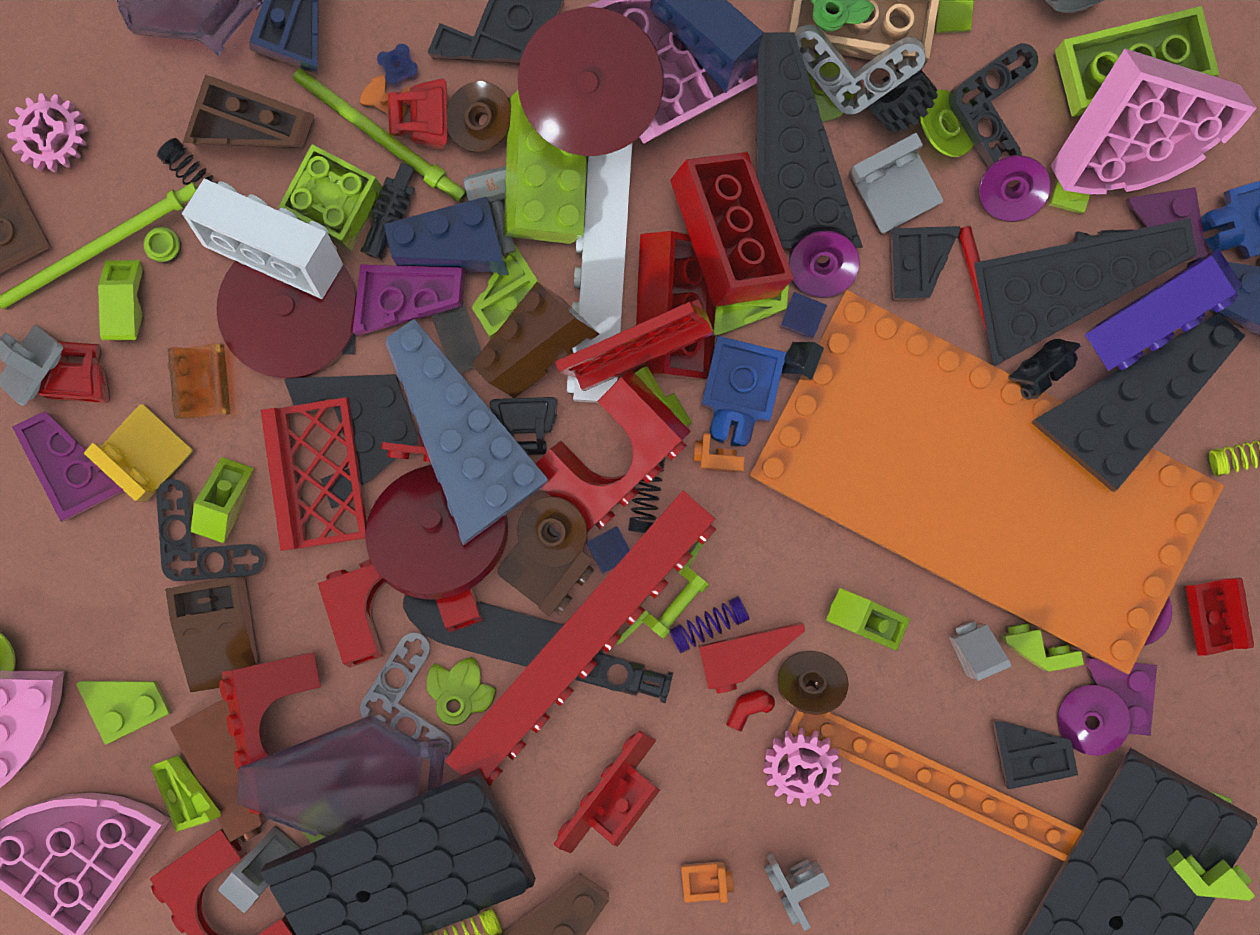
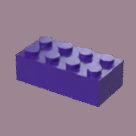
[1085,248,1242,371]

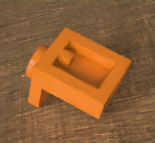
[694,432,745,473]

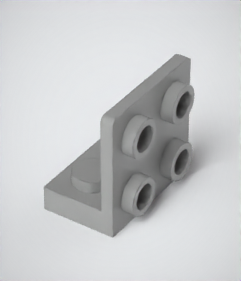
[849,133,943,234]

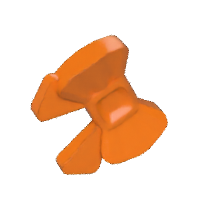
[360,75,410,120]

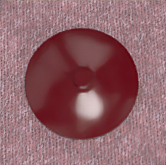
[518,7,664,156]
[216,261,357,379]
[365,465,508,599]

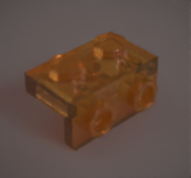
[168,343,230,419]

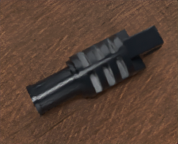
[360,163,415,260]

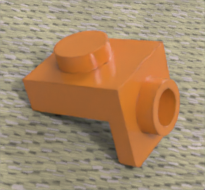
[681,861,734,903]

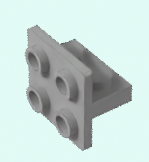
[0,325,63,406]
[764,852,830,931]

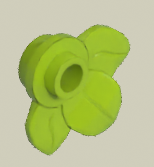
[426,657,496,726]

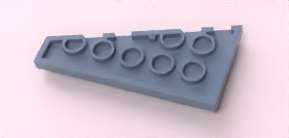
[385,319,548,546]

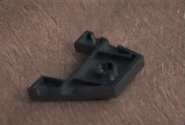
[428,0,564,63]
[284,374,418,509]

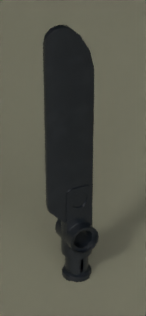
[403,595,674,703]

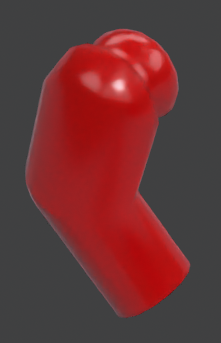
[726,689,775,732]

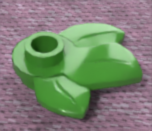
[810,0,874,32]

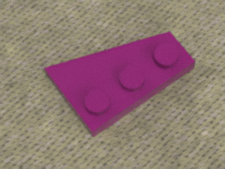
[353,264,466,336]
[12,411,125,522]

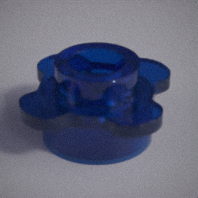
[377,44,418,85]

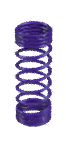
[669,596,750,654]

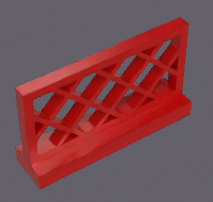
[555,299,715,391]
[260,397,367,551]

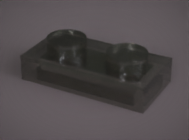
[431,299,482,374]

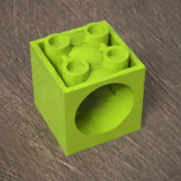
[278,144,382,251]

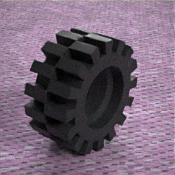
[869,69,938,133]

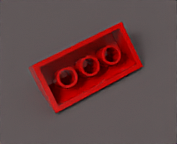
[634,231,716,380]

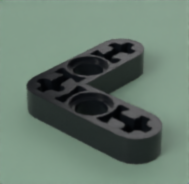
[949,43,1038,167]
[156,479,267,581]

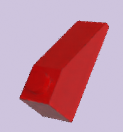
[698,622,805,694]

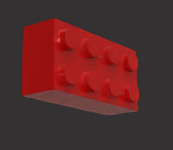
[670,152,794,307]

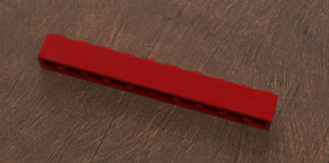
[444,490,716,787]

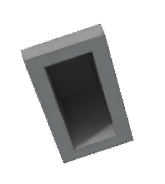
[949,620,1011,681]
[218,826,300,914]

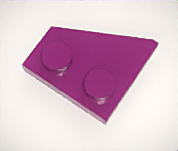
[1126,187,1207,261]
[1086,658,1157,736]

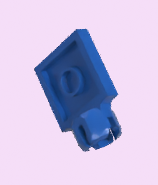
[1201,181,1260,259]
[700,336,786,446]

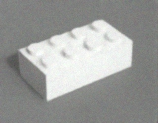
[182,178,343,299]

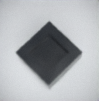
[781,342,824,380]

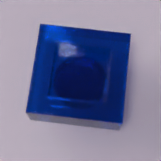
[780,292,827,339]
[586,526,630,574]

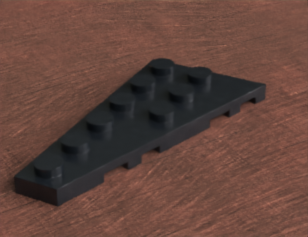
[757,32,863,249]
[974,219,1197,366]
[1031,313,1246,492]

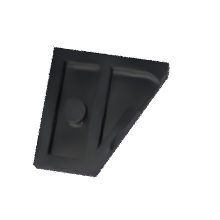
[890,226,960,300]
[992,720,1078,789]

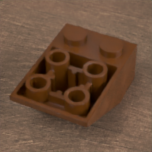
[165,576,258,693]

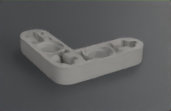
[795,25,925,115]
[360,632,453,762]

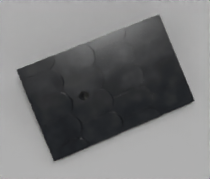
[1022,748,1257,935]
[260,768,536,935]

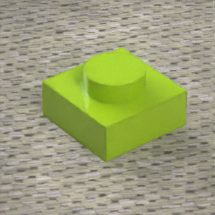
[1048,177,1090,215]

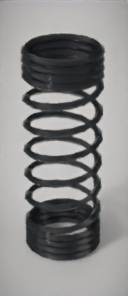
[157,138,218,185]
[628,458,666,533]

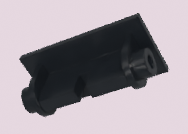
[1008,339,1081,400]

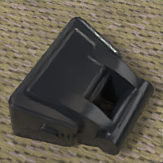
[490,397,558,455]

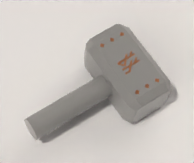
[463,166,516,255]

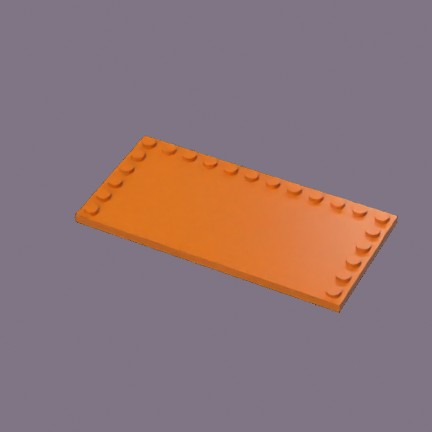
[749,290,1225,674]

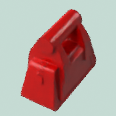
[388,78,448,151]
[37,341,109,403]

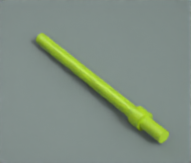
[293,68,467,203]

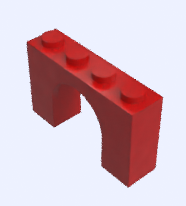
[535,370,691,532]
[318,559,484,668]
[219,652,342,814]
[150,829,296,935]

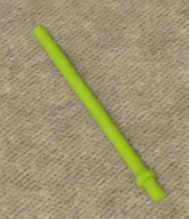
[0,182,198,309]

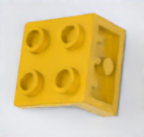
[84,404,193,502]

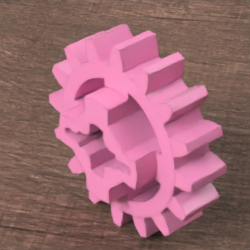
[7,93,88,172]
[763,728,841,806]

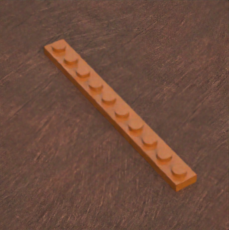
[787,710,1082,861]

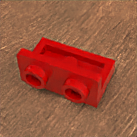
[1186,577,1254,656]

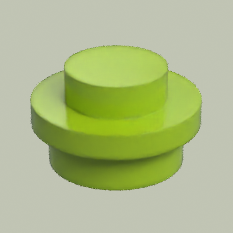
[144,227,180,262]

